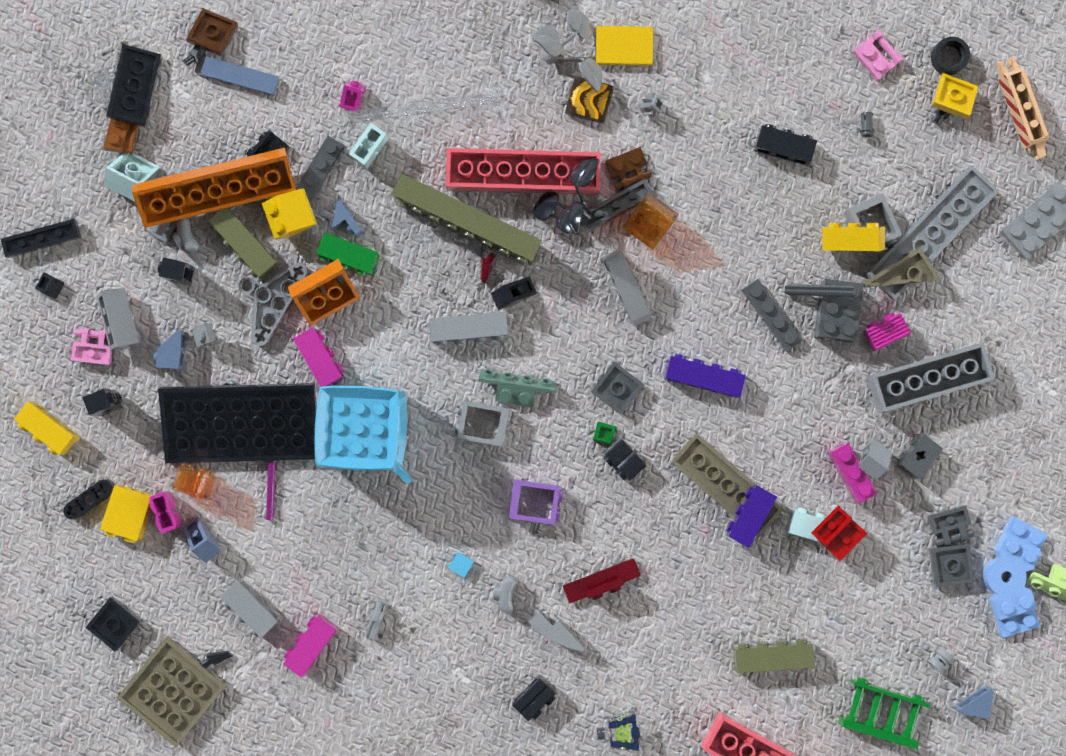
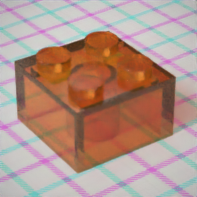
[622,192,679,250]

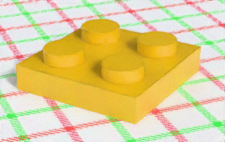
[932,73,978,120]

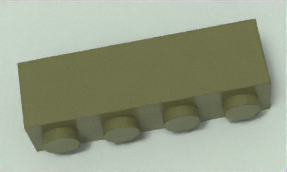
[208,208,280,280]
[733,638,815,673]

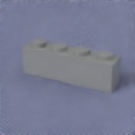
[429,312,508,346]

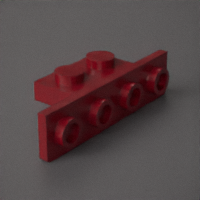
[563,558,641,604]

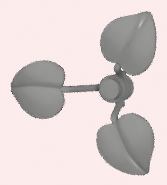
[532,8,602,93]

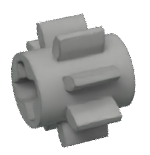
[639,93,663,118]

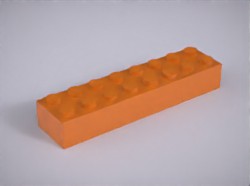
[132,148,296,228]

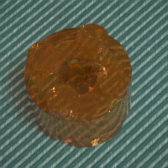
[171,463,216,500]

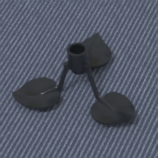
[533,158,600,235]

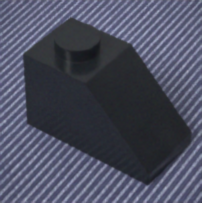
[490,276,537,311]

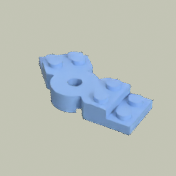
[983,516,1048,638]

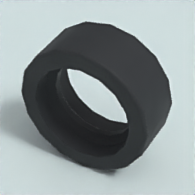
[931,36,970,75]

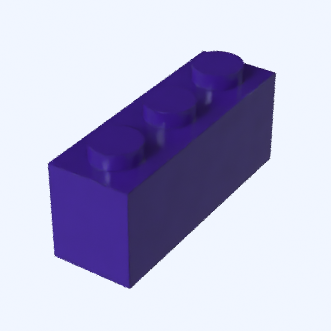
[725,485,777,548]

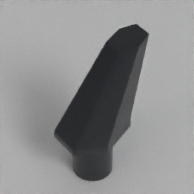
[183,46,203,66]
[933,109,951,125]
[200,651,233,668]

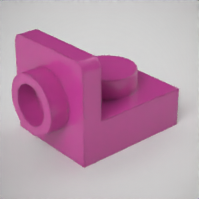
[339,81,366,112]

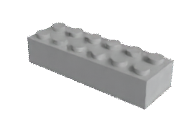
[867,343,995,413]

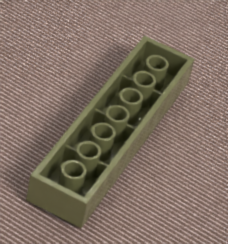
[392,173,542,267]

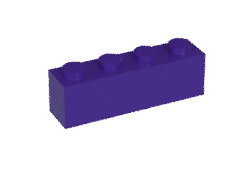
[664,354,746,398]

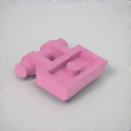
[71,328,113,365]

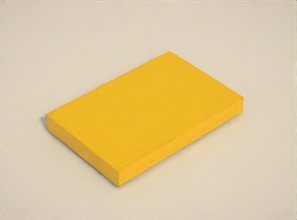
[596,26,653,66]

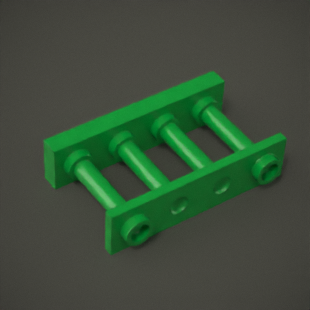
[838,677,930,750]

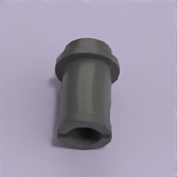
[859,112,875,137]

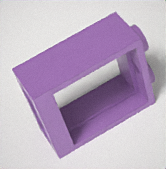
[509,479,563,525]

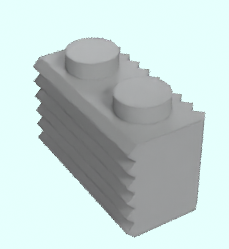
[859,438,892,480]

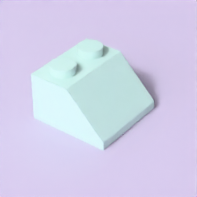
[103,153,160,202]

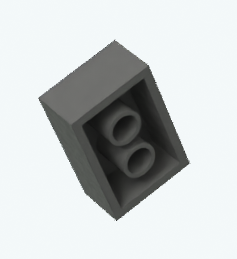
[814,279,864,343]

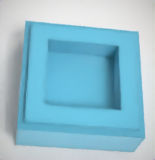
[448,551,474,578]

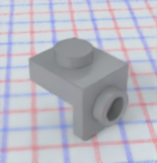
[192,323,216,347]

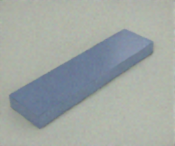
[201,56,280,96]

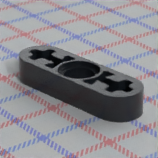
[63,479,114,519]

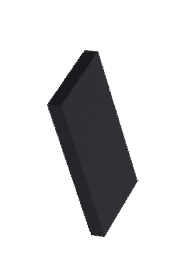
[106,44,161,127]

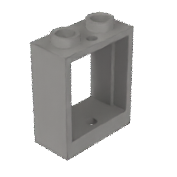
[844,193,902,254]
[454,400,510,447]

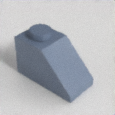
[153,330,186,370]
[182,516,221,563]

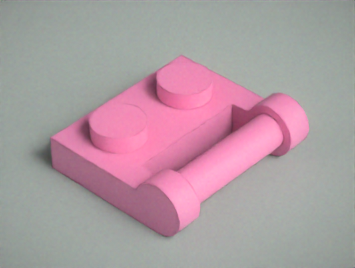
[852,29,904,81]

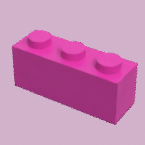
[293,327,344,387]
[827,443,877,503]
[283,614,339,678]

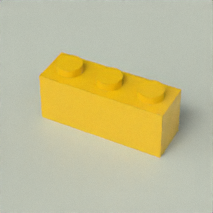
[822,223,885,251]
[14,401,80,455]

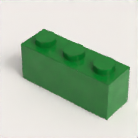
[316,232,380,277]

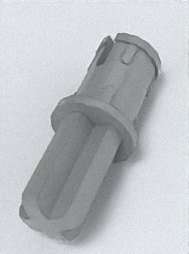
[365,601,388,640]

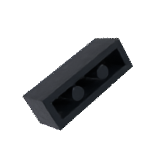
[753,124,817,166]

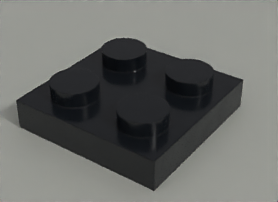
[85,597,142,652]

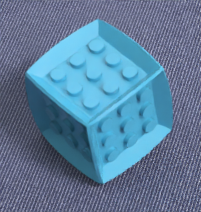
[315,386,413,485]

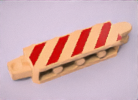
[996,57,1049,160]

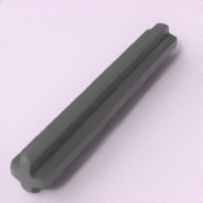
[784,284,857,297]

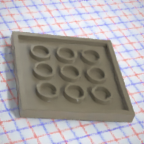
[117,636,227,747]

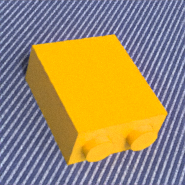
[100,485,152,543]

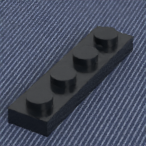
[0,219,81,258]

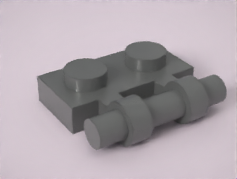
[927,505,974,547]

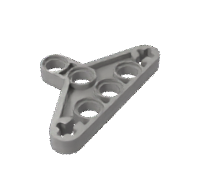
[238,263,309,347]

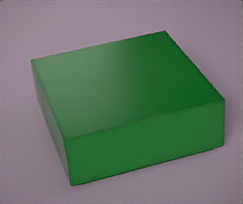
[593,422,616,445]

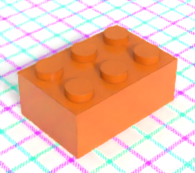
[288,259,360,326]

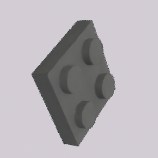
[591,362,645,415]
[929,543,975,587]

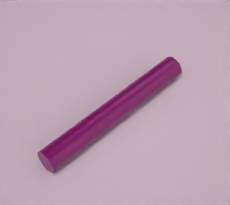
[266,462,276,520]

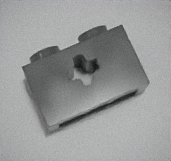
[896,434,943,479]

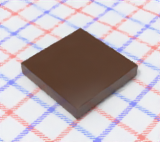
[186,8,238,57]

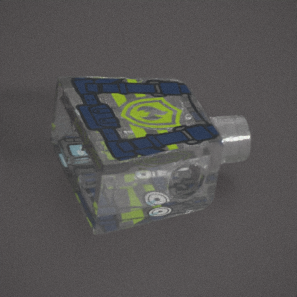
[596,710,642,751]

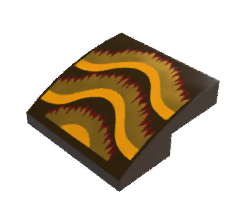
[565,77,614,123]

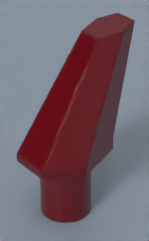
[480,252,496,284]

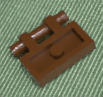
[605,147,652,191]

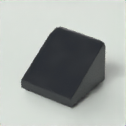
[35,272,64,299]

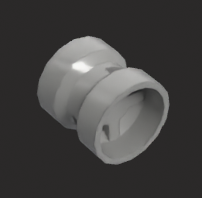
[927,647,955,675]

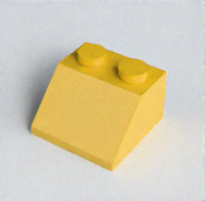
[262,188,317,239]

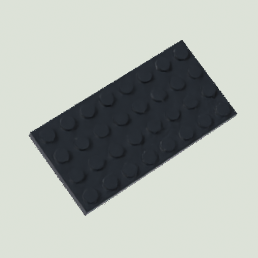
[158,383,317,463]

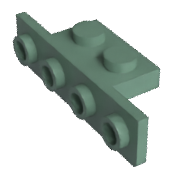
[478,369,556,407]

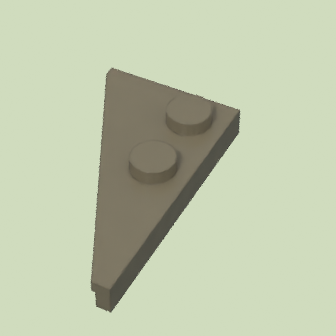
[862,248,940,288]

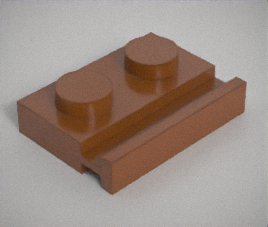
[103,119,140,155]

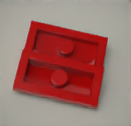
[811,505,867,562]

